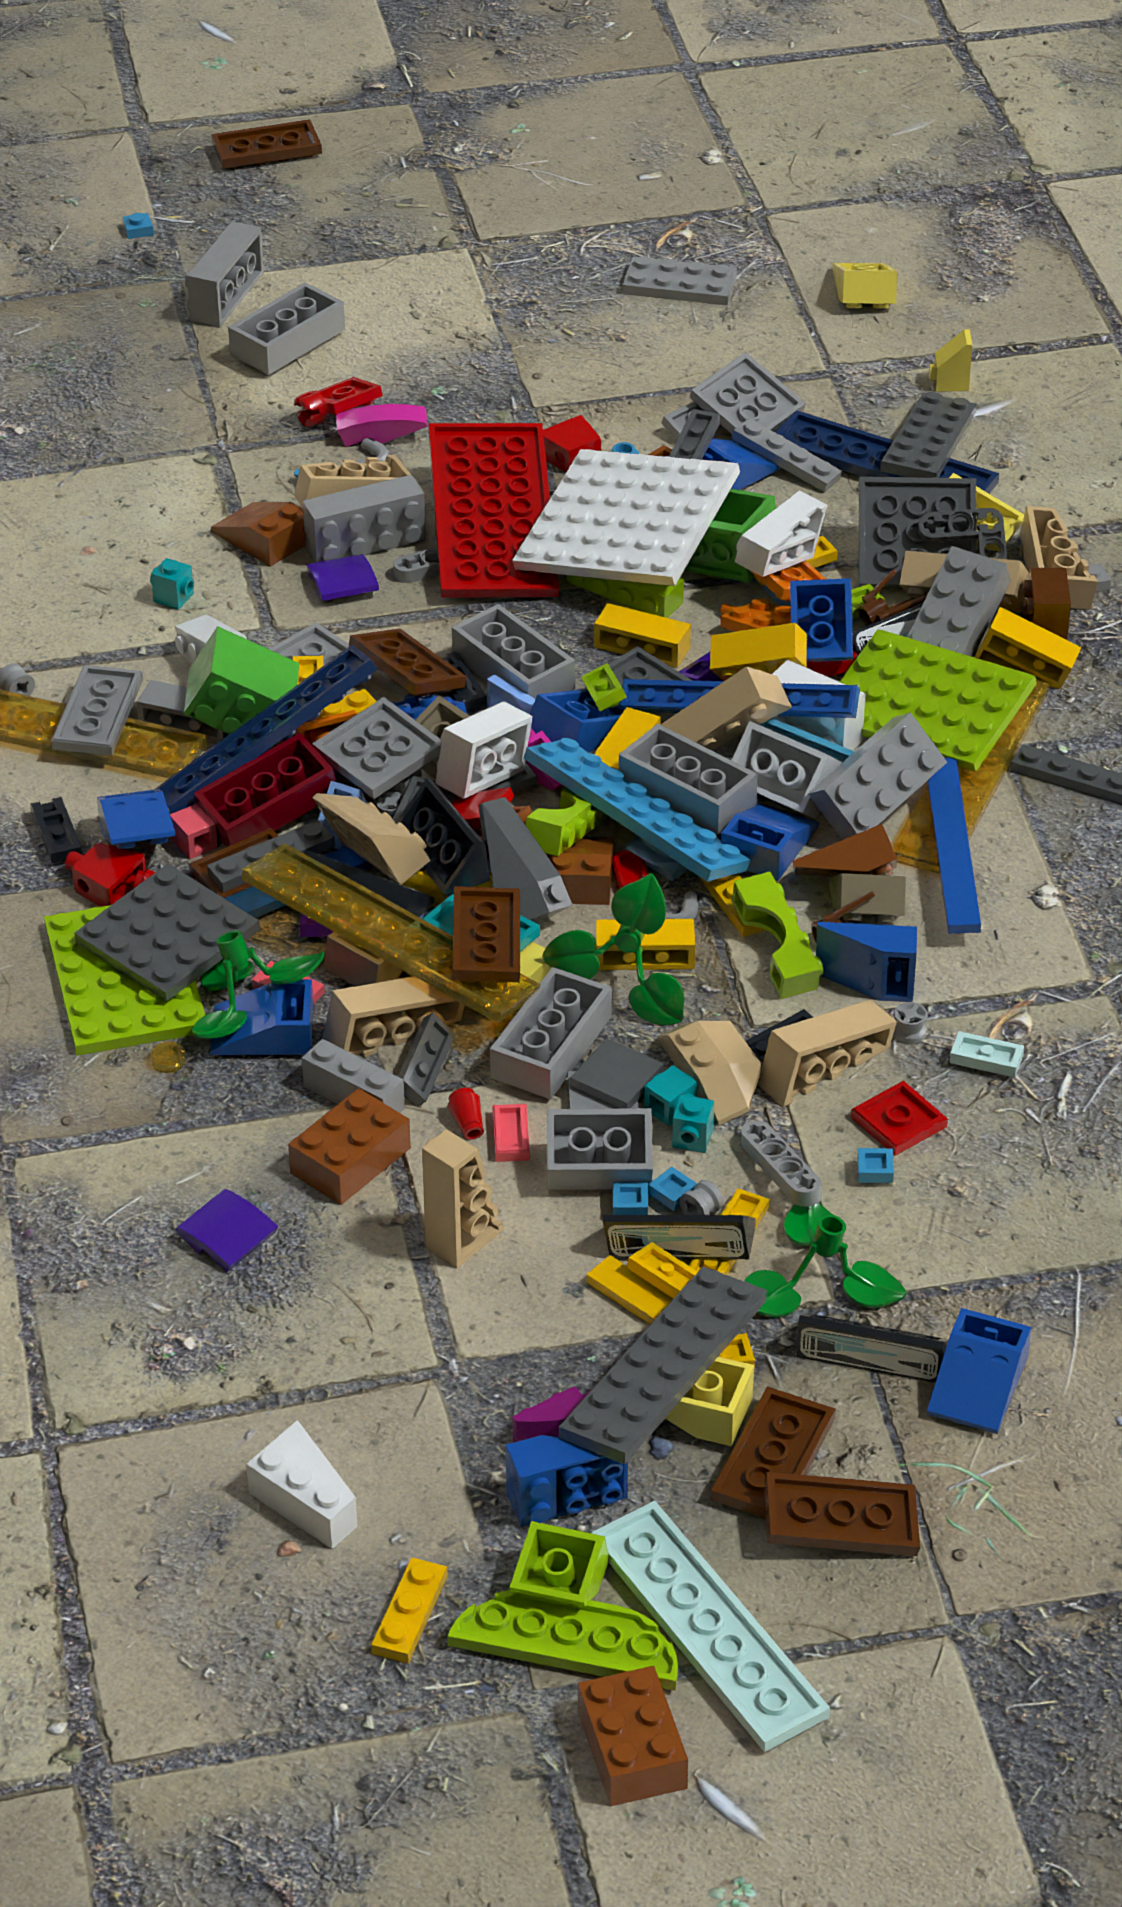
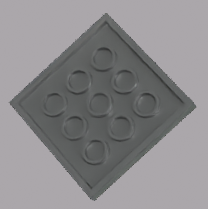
[859,477,977,589]
[74,864,260,1001]

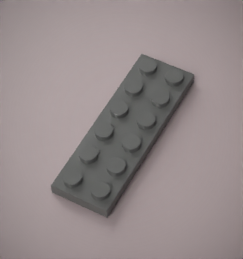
[880,392,977,478]

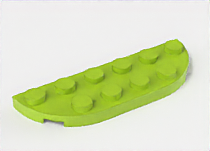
[447,1590,678,1691]

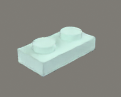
[949,1031,1024,1077]

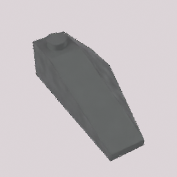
[478,797,572,922]

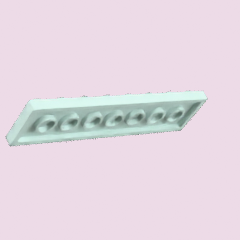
[591,1501,830,1752]

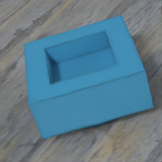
[122,213,154,239]
[857,1148,894,1183]
[648,1167,696,1211]
[613,1182,648,1215]

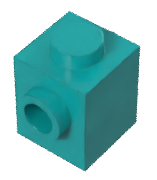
[150,558,195,610]
[644,1065,698,1126]
[672,1095,714,1153]

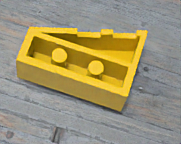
[974,607,1081,689]

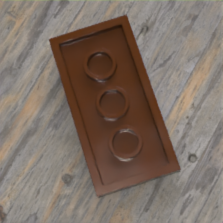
[211,119,322,169]
[349,628,466,696]
[452,886,520,983]
[711,1386,836,1519]
[764,1472,920,1556]

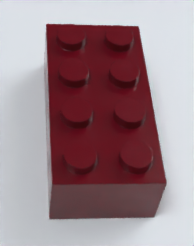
[194,733,336,847]

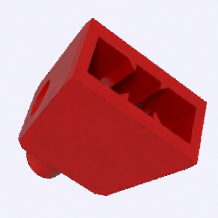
[543,415,601,472]
[65,843,146,907]

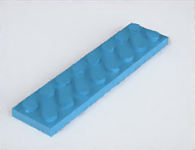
[523,738,750,882]

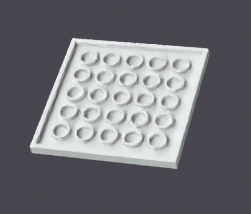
[512,449,740,586]

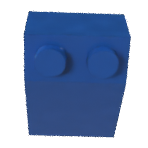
[790,578,853,662]
[530,689,624,753]

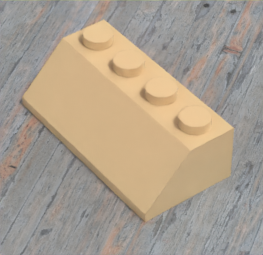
[312,793,430,885]

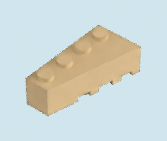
[294,454,416,507]
[1019,506,1098,610]
[900,551,1030,612]
[661,666,792,750]
[322,971,467,1057]
[757,999,897,1107]
[422,1129,504,1268]

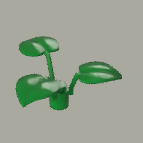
[542,874,685,1025]
[192,931,325,1038]
[744,1203,907,1317]

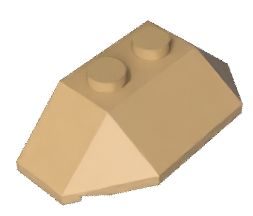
[657,1021,762,1125]

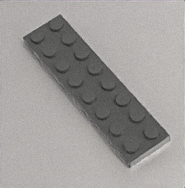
[559,1266,767,1464]

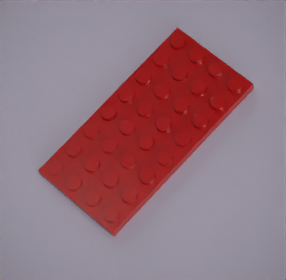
[428,423,559,598]

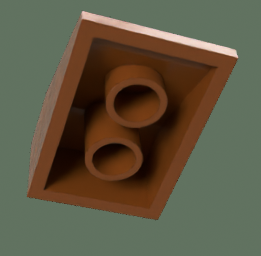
[211,502,305,567]
[792,824,897,877]
[547,837,614,905]

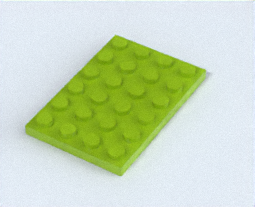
[840,629,1037,772]
[44,905,205,1056]

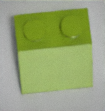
[510,1521,609,1607]

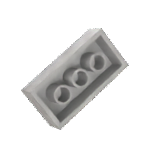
[185,221,264,328]
[228,282,345,375]
[303,475,426,563]
[907,546,1011,657]
[452,604,575,699]
[808,712,947,840]
[619,724,758,834]
[490,967,612,1100]

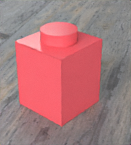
[170,804,218,859]

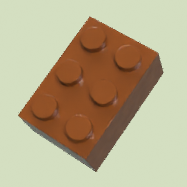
[288,1088,411,1205]
[578,1666,688,1807]

